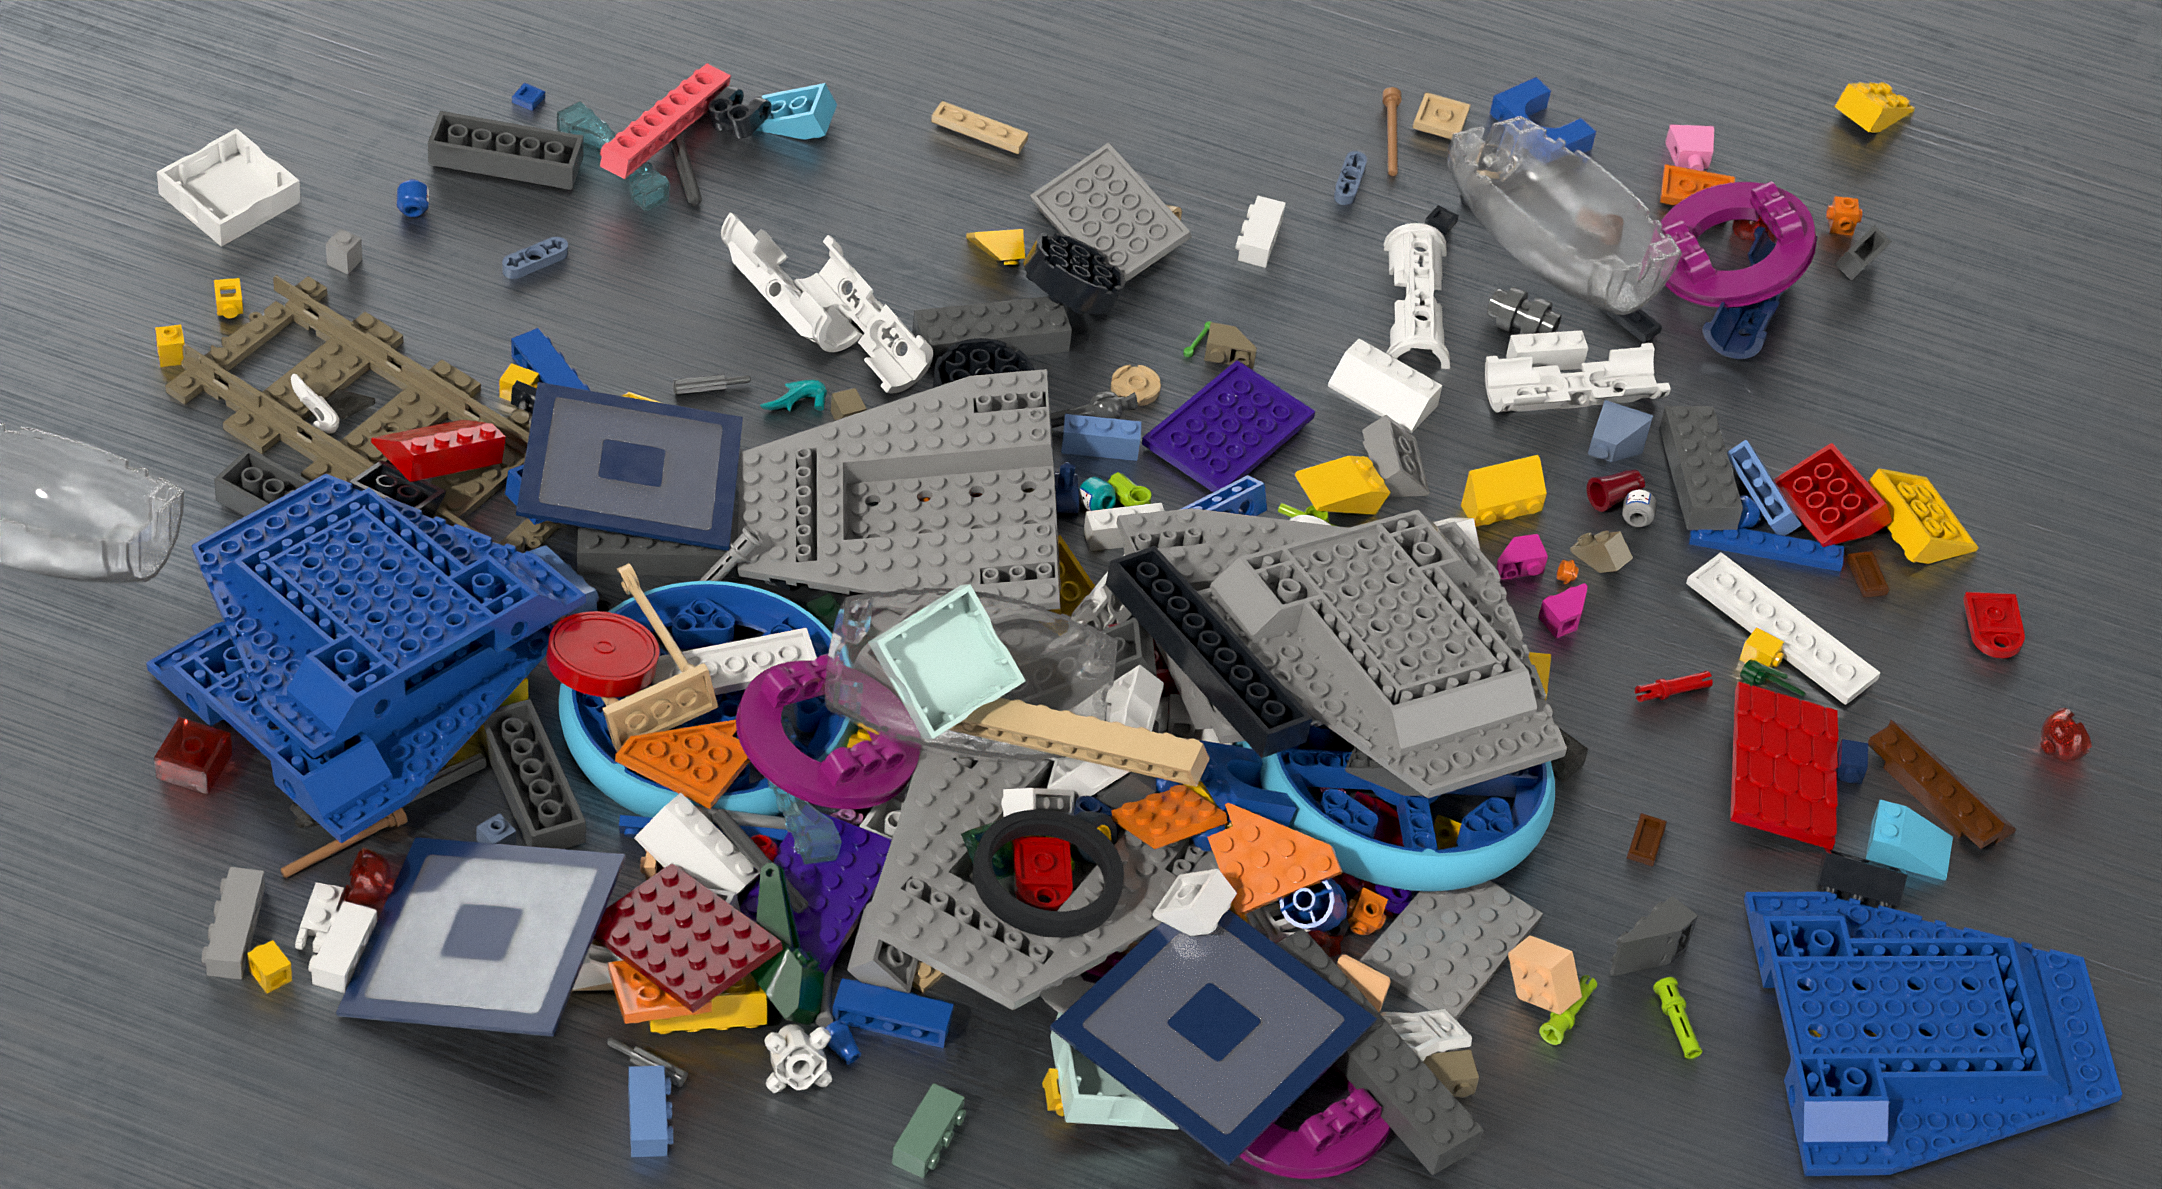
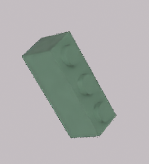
[892,1083,966,1178]

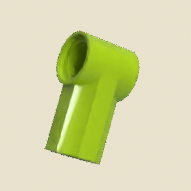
[1107,472,1152,507]

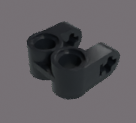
[709,85,772,139]

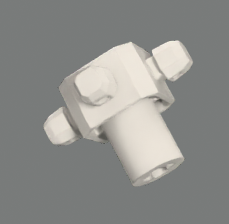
[764,1024,832,1093]

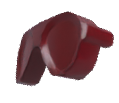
[1340,873,1377,894]

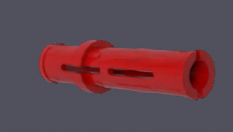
[1635,671,1713,702]

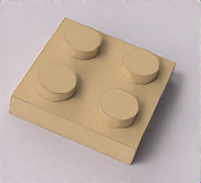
[1413,92,1470,141]

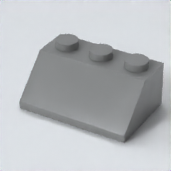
[1362,415,1430,497]
[847,902,918,993]

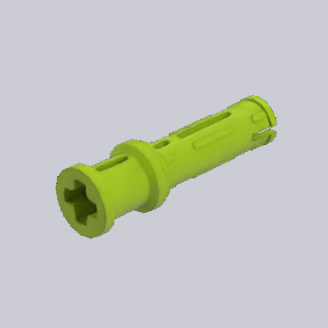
[1539,975,1597,1045]
[1653,977,1702,1059]

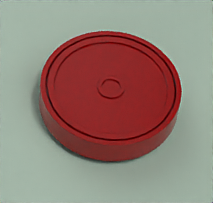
[546,611,660,697]

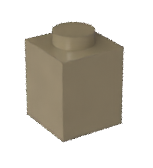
[831,388,867,421]

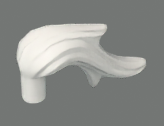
[291,374,339,434]

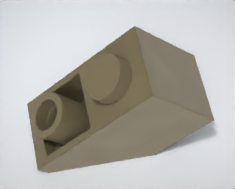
[1204,322,1257,369]
[1570,531,1633,573]

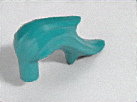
[760,380,827,412]

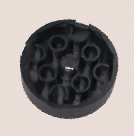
[1023,232,1125,314]
[933,338,1035,388]

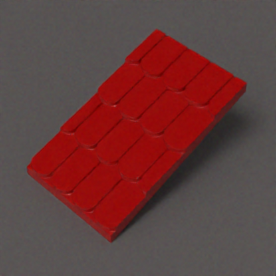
[1730,681,1839,850]

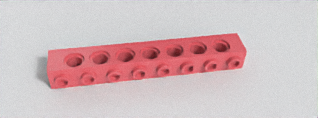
[600,63,731,179]

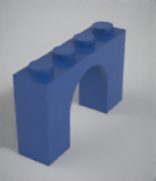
[1490,77,1596,164]
[1200,740,1296,827]

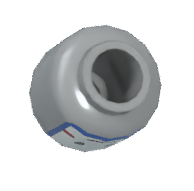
[1622,490,1657,527]

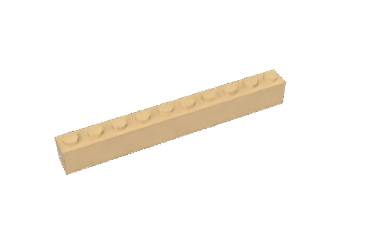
[948,697,1209,787]

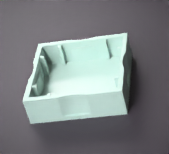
[868,584,1025,739]
[1050,1012,1179,1129]

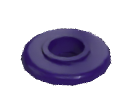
[1375,884,1412,914]

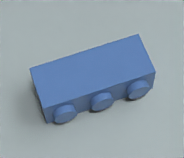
[1061,414,1141,461]
[628,1066,673,1157]

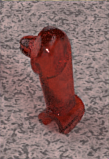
[1307,930,1343,957]

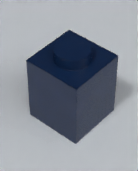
[1836,739,1868,784]

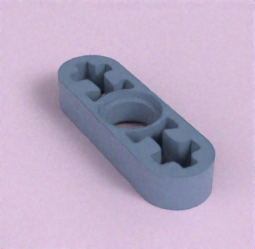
[1334,151,1367,205]
[502,237,568,279]

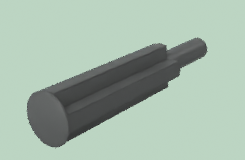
[673,374,751,395]
[607,1037,688,1087]

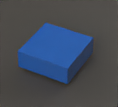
[512,83,545,111]

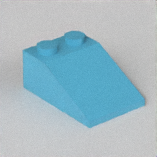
[756,83,837,140]
[1866,800,1953,881]

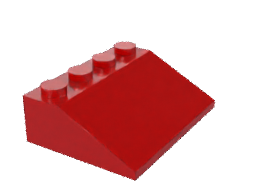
[371,419,506,482]
[1774,443,1892,547]

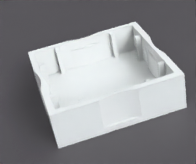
[157,129,301,247]
[1047,665,1164,807]

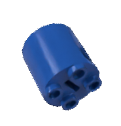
[1279,879,1347,933]

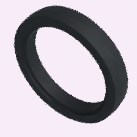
[973,809,1124,938]

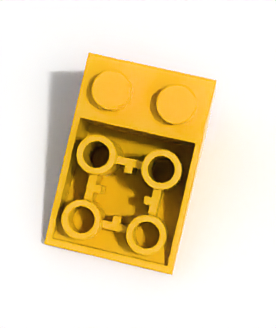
[1835,82,1915,132]

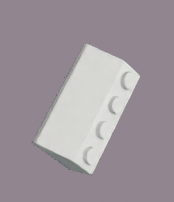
[1328,339,1442,433]
[634,793,760,897]

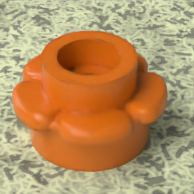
[1557,560,1578,584]

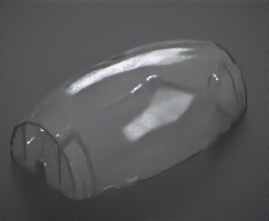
[1448,116,1682,315]
[0,422,184,584]
[825,588,1118,763]

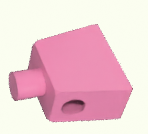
[1665,125,1714,171]

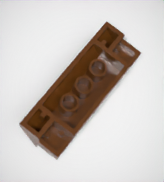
[1868,719,2016,849]

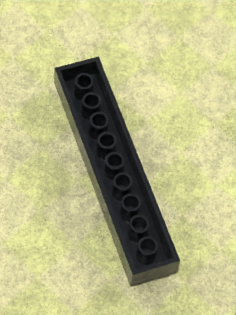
[1105,546,1313,759]

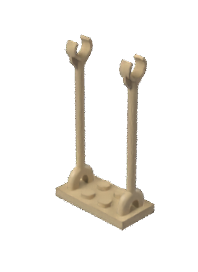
[551,563,718,752]

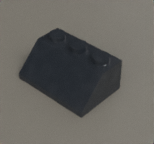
[349,460,446,519]
[1817,848,1908,908]

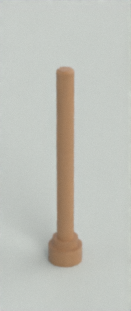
[1382,87,1401,176]
[281,807,407,878]

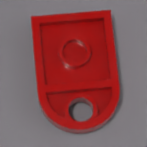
[1963,592,2025,658]
[1012,837,1073,911]

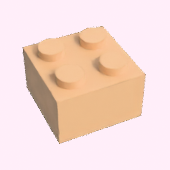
[1508,935,1582,1015]

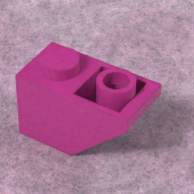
[1496,534,1548,580]
[1538,583,1588,639]

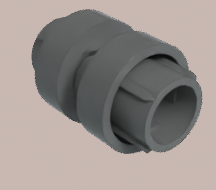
[1487,286,1562,334]

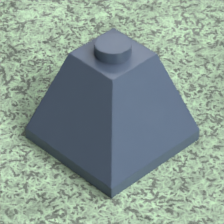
[1588,400,1653,462]

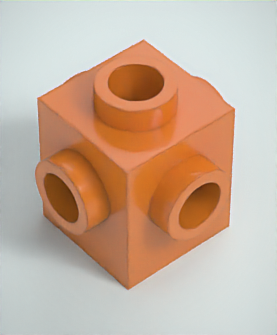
[1826,196,1862,236]
[1346,887,1388,936]

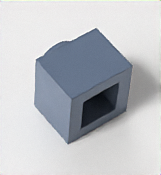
[476,813,516,845]

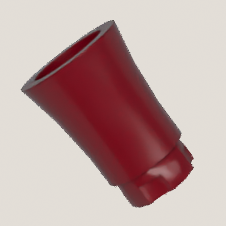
[1586,469,1645,512]

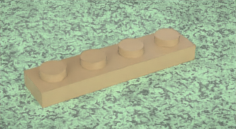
[931,101,1029,154]

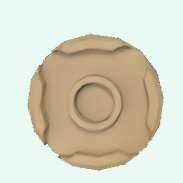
[1111,365,1161,406]

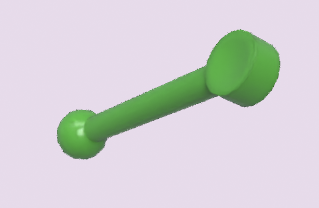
[1184,321,1211,357]

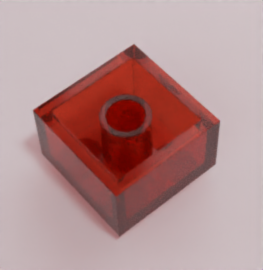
[154,717,232,795]

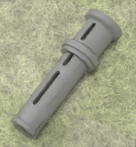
[699,526,763,581]

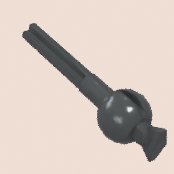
[1051,391,1138,428]

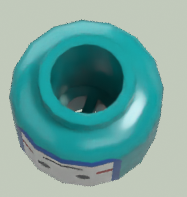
[1079,477,1116,511]

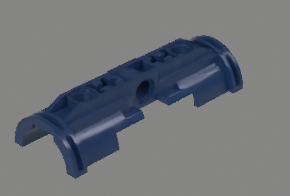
[1702,226,1818,359]

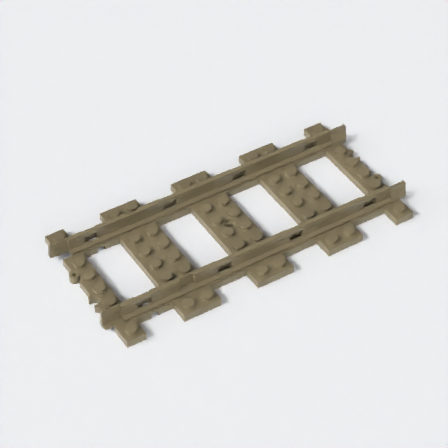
[165,275,567,553]

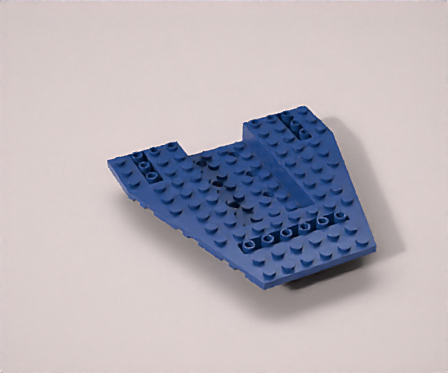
[191,474,587,758]
[146,568,554,844]
[1744,892,2123,1176]

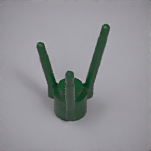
[1740,659,1806,696]

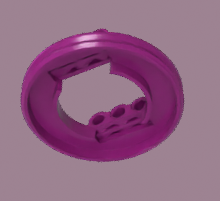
[1652,181,1816,307]
[736,654,920,809]
[1239,1064,1391,1179]

